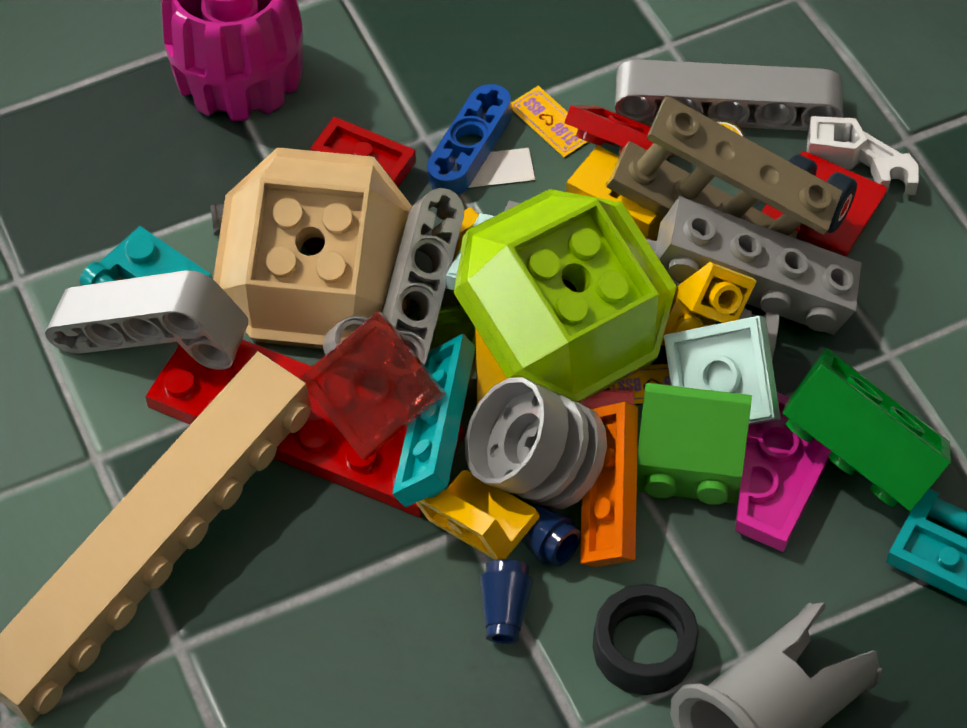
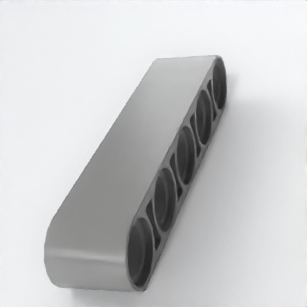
[615,60,843,131]

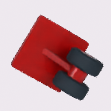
[762,151,887,257]

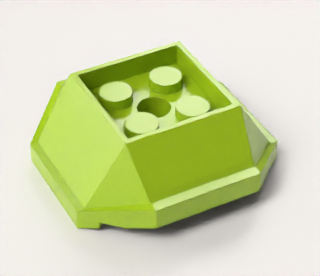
[454,189,677,403]

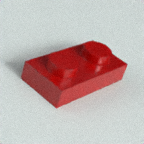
[310,116,416,187]

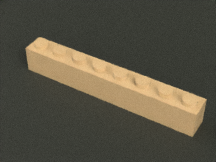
[0,351,312,725]

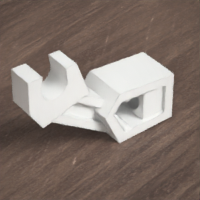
[807,116,918,195]

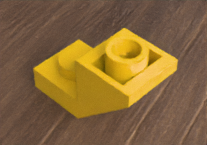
[661,262,757,346]

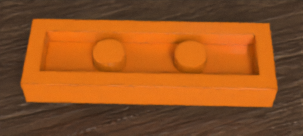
[580,402,638,568]

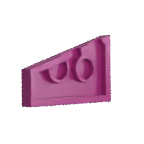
[735,392,831,552]

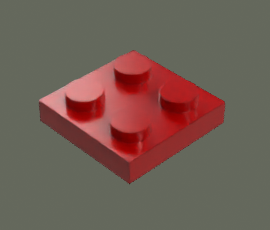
[564,105,675,157]

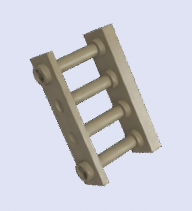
[606,95,842,239]

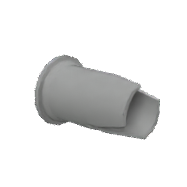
[670,603,882,728]

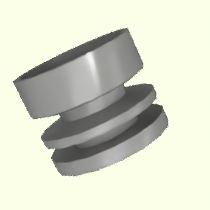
[465,377,607,509]

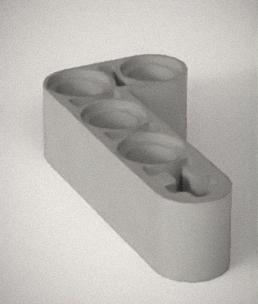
[323,188,464,383]
[45,271,248,370]

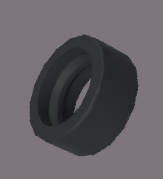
[593,584,699,695]

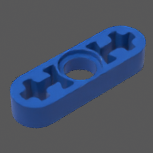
[427,84,512,195]

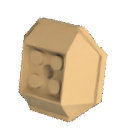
[213,147,416,352]

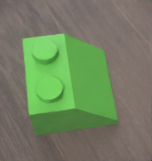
[637,383,752,505]

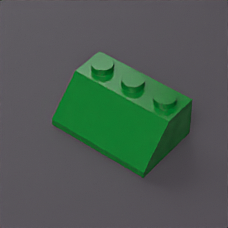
[782,348,951,511]

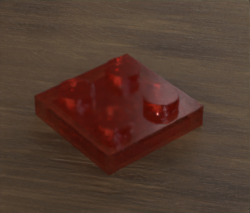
[299,311,446,460]

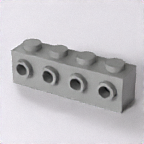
[655,196,861,335]

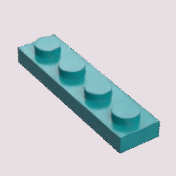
[392,334,476,507]

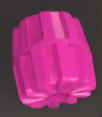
[161,0,303,121]

